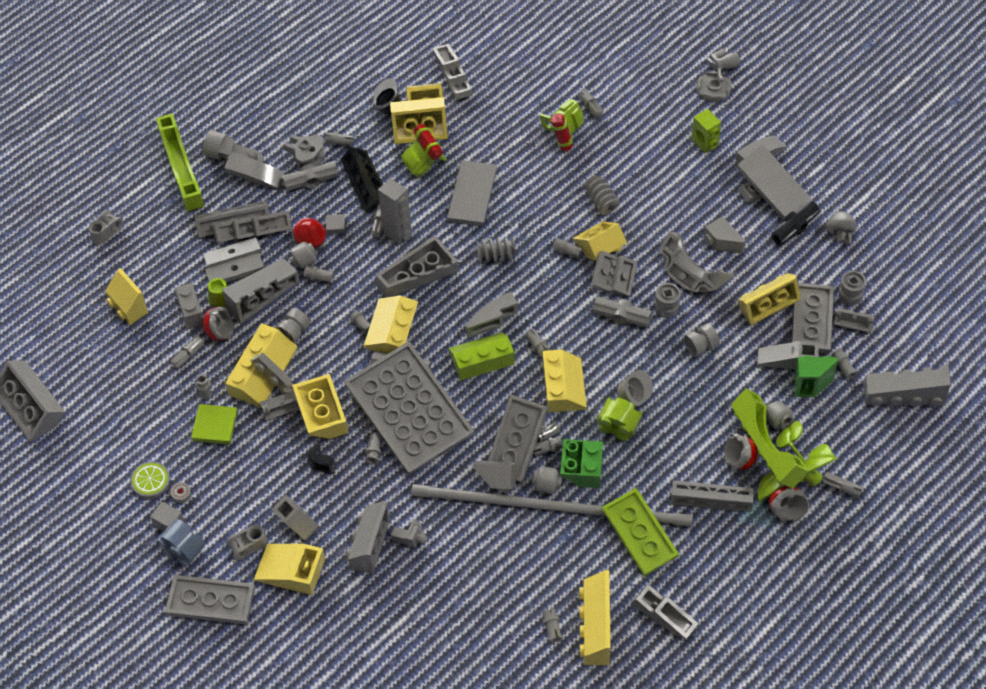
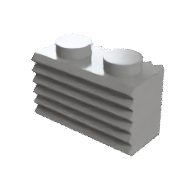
[174,283,203,329]

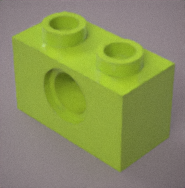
[691,108,721,153]

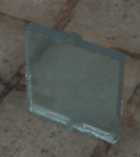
[739,492,775,526]

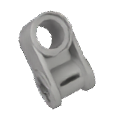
[88,210,123,245]
[226,525,268,560]

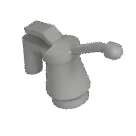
[707,48,741,82]

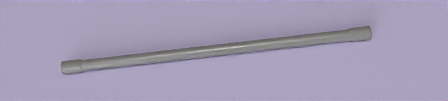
[411,484,693,527]

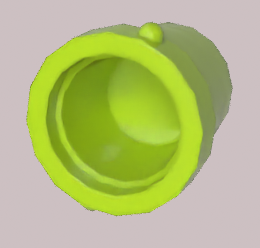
[207,278,228,307]

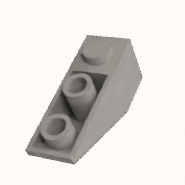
[757,341,819,370]

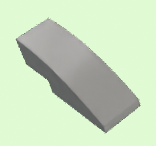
[736,136,787,164]
[225,152,285,189]
[466,292,518,338]
[631,584,698,639]

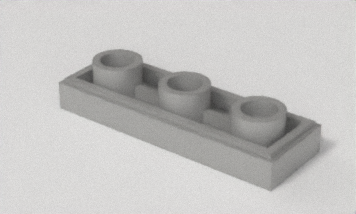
[203,237,262,268]
[205,253,264,282]

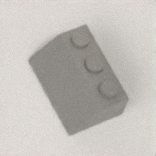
[346,501,390,574]

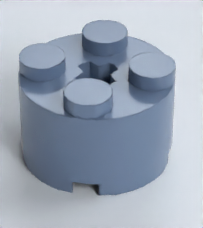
[156,519,206,568]

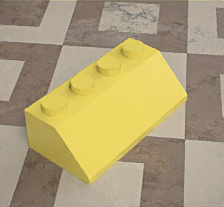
[225,323,298,407]
[579,570,611,665]

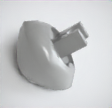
[825,211,857,245]

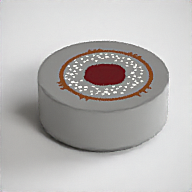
[170,482,191,503]

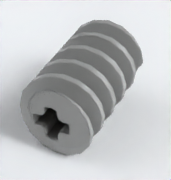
[584,175,620,215]
[476,237,515,263]

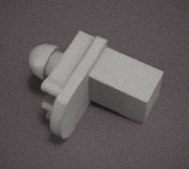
[391,520,427,548]

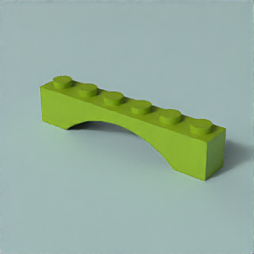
[155,113,204,211]
[731,388,809,488]

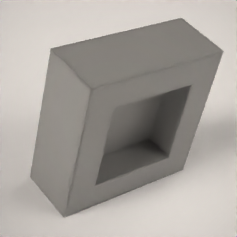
[326,214,345,234]

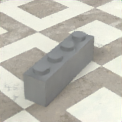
[378,178,412,245]

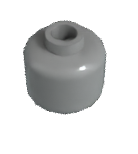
[289,242,318,269]
[766,401,793,430]
[532,466,562,494]

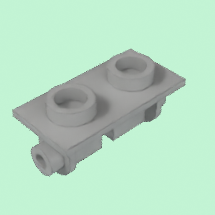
[833,307,875,333]
[260,391,300,420]

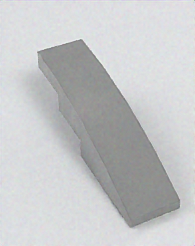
[432,43,473,100]
[213,211,292,242]

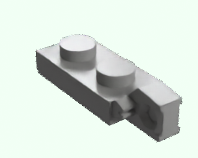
[250,353,294,394]

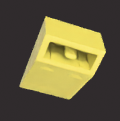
[254,544,325,595]

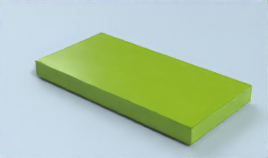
[601,488,679,577]

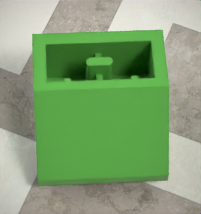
[794,356,838,397]
[560,439,603,488]

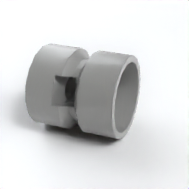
[838,271,866,306]
[655,283,681,318]
[276,308,311,343]
[683,323,720,357]

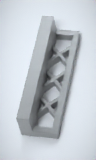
[195,200,269,238]
[671,480,754,512]

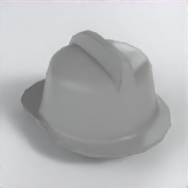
[616,370,653,406]

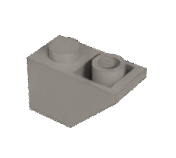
[272,495,319,541]

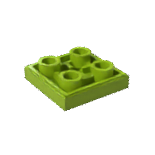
[191,404,238,445]

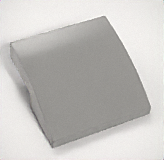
[591,251,637,297]

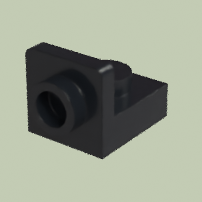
[308,444,336,475]

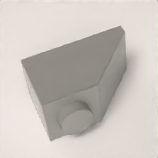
[704,216,746,253]
[473,461,517,492]

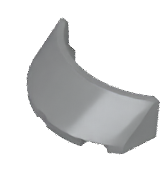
[660,232,734,292]

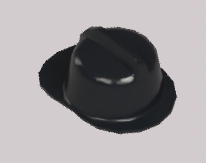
[373,78,401,114]

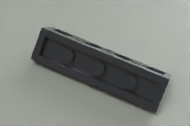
[341,147,383,213]

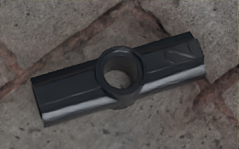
[771,201,820,246]

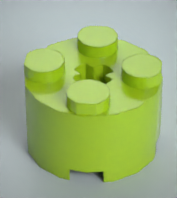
[597,397,642,441]

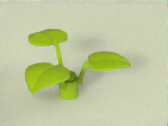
[757,421,837,503]

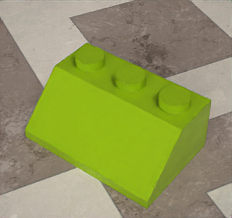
[448,332,515,381]

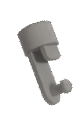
[202,130,264,162]

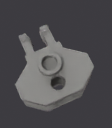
[283,134,325,170]

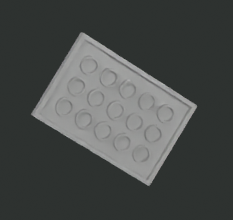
[344,341,475,475]

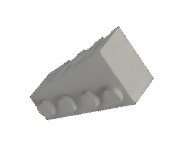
[376,236,458,298]
[222,258,300,324]
[864,365,951,407]

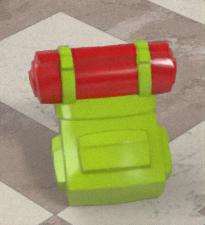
[539,99,584,151]
[401,124,447,178]

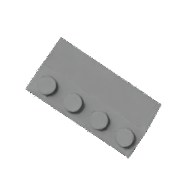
[0,361,65,441]

